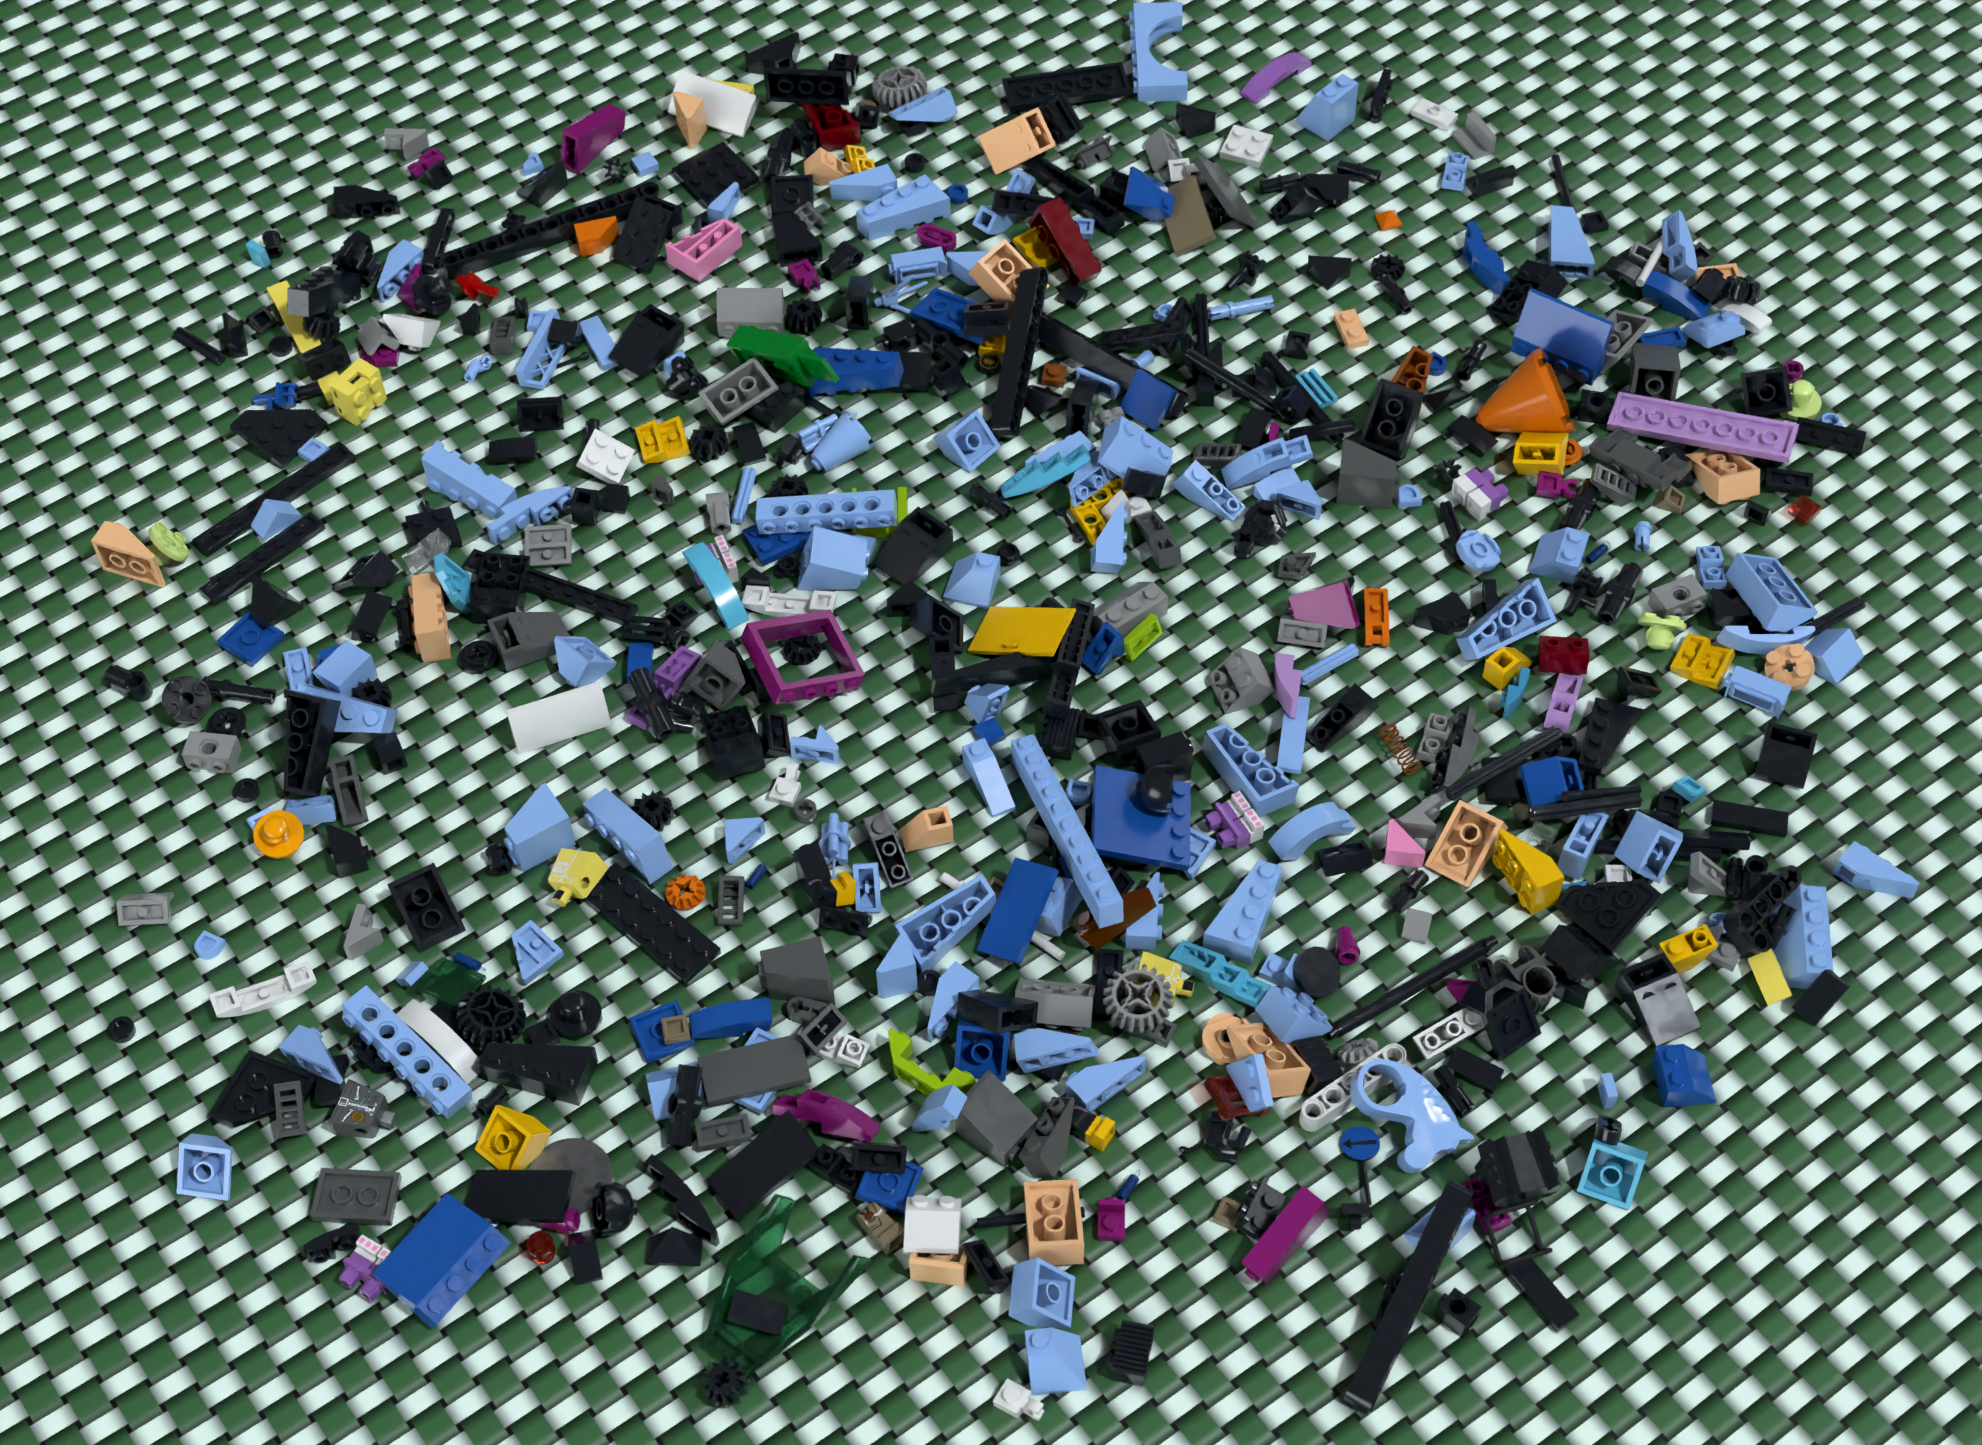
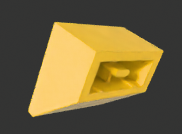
[1513,432,1569,476]

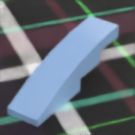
[1277,696,1310,774]

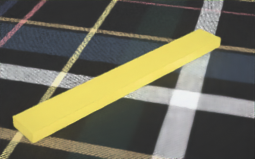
[267,280,339,406]

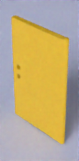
[967,606,1076,657]

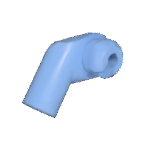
[464,355,492,382]

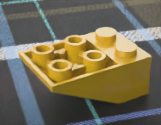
[1492,829,1564,915]

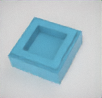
[245,240,270,268]
[1672,776,1707,803]

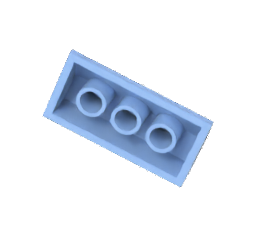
[1725,552,1818,632]
[1770,885,1834,989]

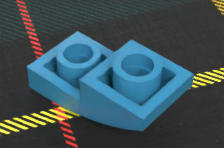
[1499,667,1530,718]

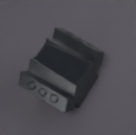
[1474,1128,1562,1209]

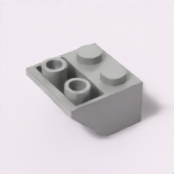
[1207,647,1276,714]

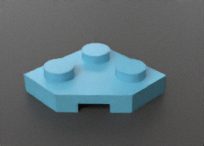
[434,552,472,614]

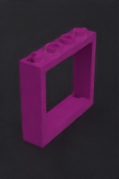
[741,609,865,705]

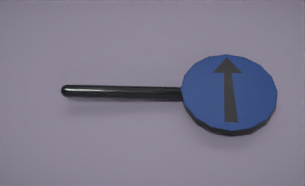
[1340,1126,1380,1206]

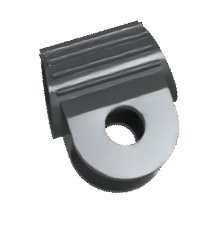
[1493,945,1558,1015]

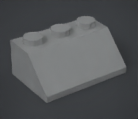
[717,288,786,337]
[1600,310,1654,374]
[699,357,779,425]
[1090,582,1168,638]
[1015,978,1096,1031]

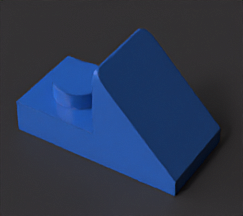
[1082,621,1124,674]

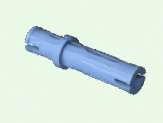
[1208,295,1274,321]

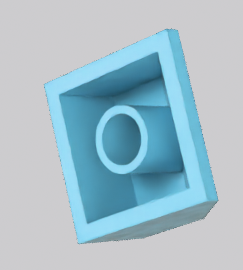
[1577,1138,1648,1210]

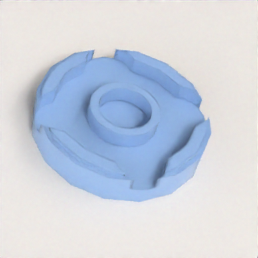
[1456,530,1501,572]

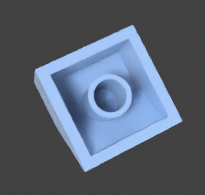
[1529,527,1590,585]
[1008,1257,1075,1329]

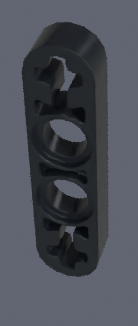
[423,207,455,273]

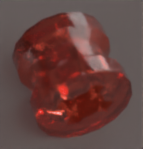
[526,1231,556,1265]

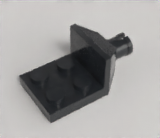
[1460,959,1541,1060]

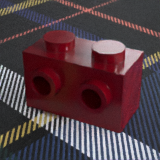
[1537,636,1590,675]

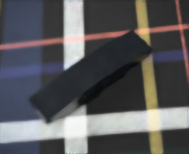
[645,1154,719,1247]

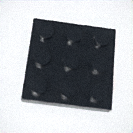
[671,142,759,209]

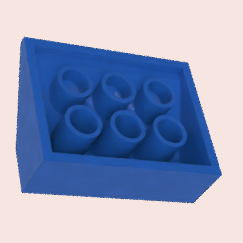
[1511,288,1614,386]
[372,1193,511,1329]

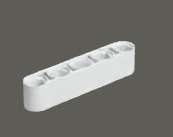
[1299,1043,1406,1132]

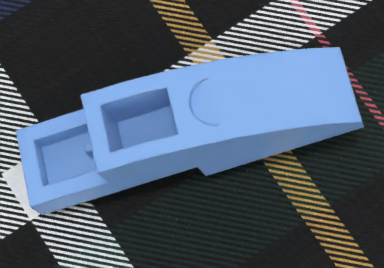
[1221,435,1314,490]
[487,486,573,546]

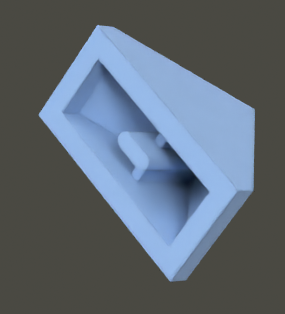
[1277,480,1322,520]
[251,499,302,541]
[725,817,765,865]
[853,862,881,913]

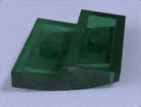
[413,957,487,1011]

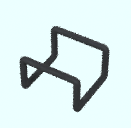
[1483,1199,1553,1266]

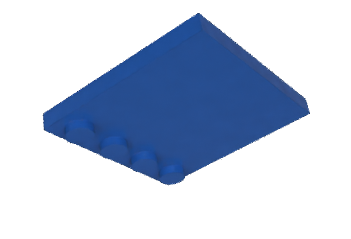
[1091,765,1191,871]

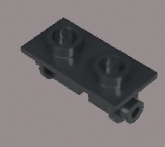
[819,905,873,937]

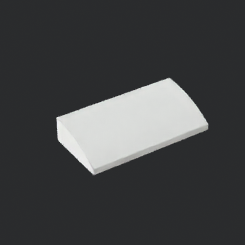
[668,70,759,138]
[506,681,611,754]

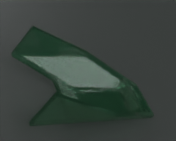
[701,1194,872,1377]

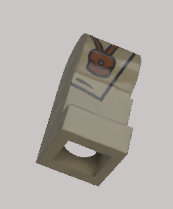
[856,1201,904,1256]

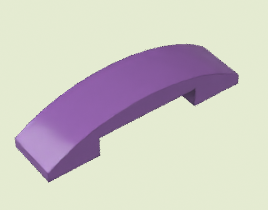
[1241,52,1312,105]

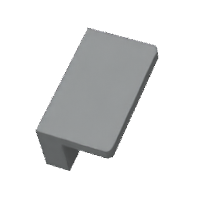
[1452,111,1497,160]
[1144,127,1183,172]
[357,316,400,356]
[1277,614,1328,648]
[116,892,174,926]

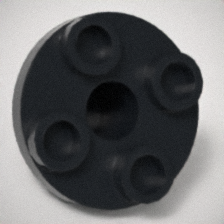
[412,275,452,317]
[666,356,709,397]
[162,676,212,724]
[550,991,603,1041]

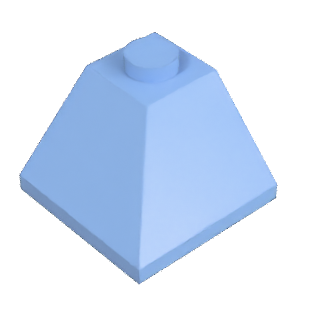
[933,410,1001,473]
[943,552,1001,609]
[554,636,617,688]
[177,1133,233,1201]
[1025,1327,1087,1396]

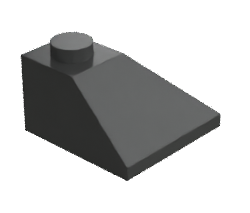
[683,640,746,711]

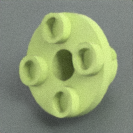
[1778,380,1822,420]
[147,522,190,566]
[1638,612,1687,650]

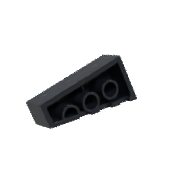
[478,1042,598,1106]

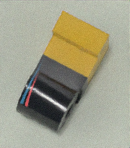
[804,871,856,908]
[1070,1105,1115,1152]

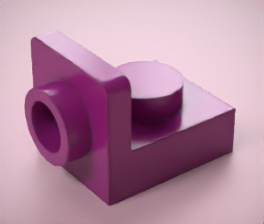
[1098,1197,1125,1241]

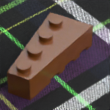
[1391,346,1433,432]

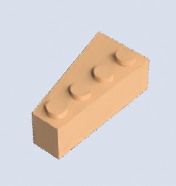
[408,572,452,663]

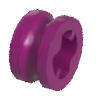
[1784,360,1804,383]

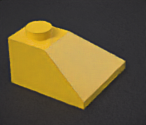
[474,1105,552,1170]

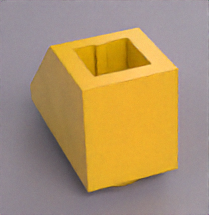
[1483,647,1533,691]
[1658,924,1718,974]

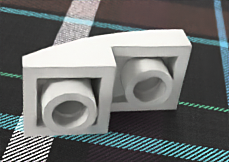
[1721,301,1772,333]
[810,1034,870,1068]

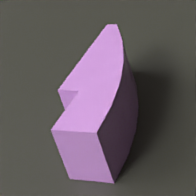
[1273,653,1302,718]
[1543,673,1583,733]

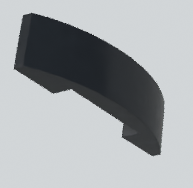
[991,189,1072,216]

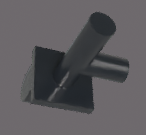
[1225,250,1266,291]
[1565,568,1603,616]

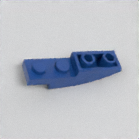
[1462,221,1510,295]

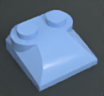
[1682,311,1745,348]

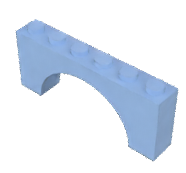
[1129,2,1188,102]

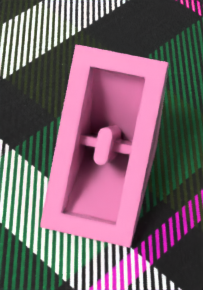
[1384,818,1425,868]

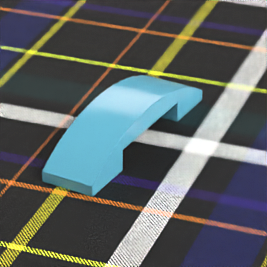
[682,542,749,631]

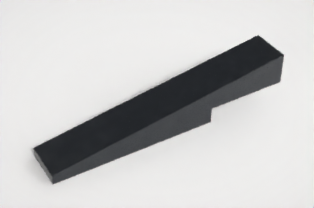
[1022,155,1125,235]
[1043,598,1096,720]
[930,648,1060,696]

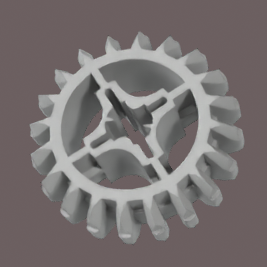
[872,65,927,109]
[1103,963,1173,1033]

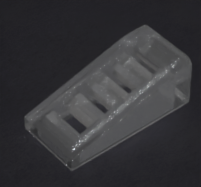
[1525,821,1558,855]

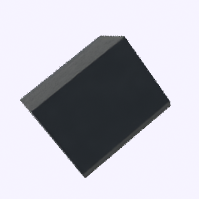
[516,160,568,208]

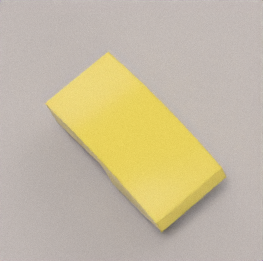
[1748,948,1793,1006]

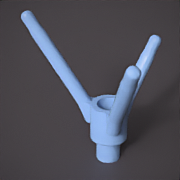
[875,274,928,315]

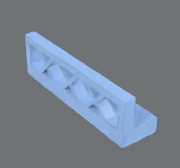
[515,309,568,390]

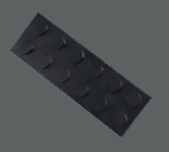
[1002,62,1131,112]
[582,862,721,985]

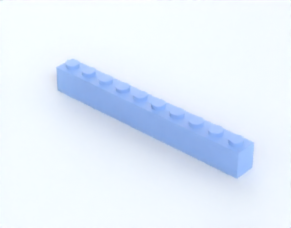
[1011,734,1124,929]

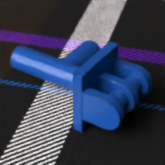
[253,382,297,410]

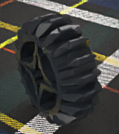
[455,984,526,1049]

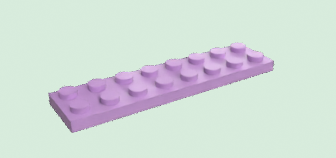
[1607,392,1799,463]

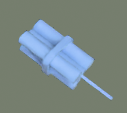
[794,412,857,453]
[819,813,851,879]

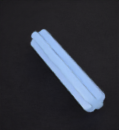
[731,467,756,524]
[1300,643,1359,685]

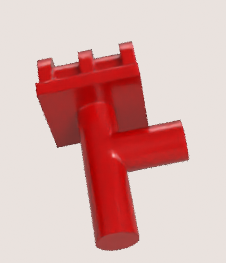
[455,271,499,300]

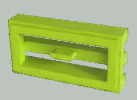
[1123,613,1163,662]

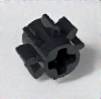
[603,156,629,183]
[1205,197,1228,224]
[1433,457,1462,486]

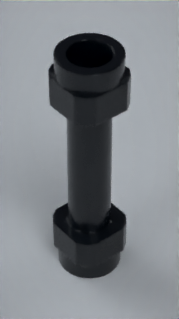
[395,599,415,652]

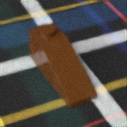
[1073,887,1157,950]

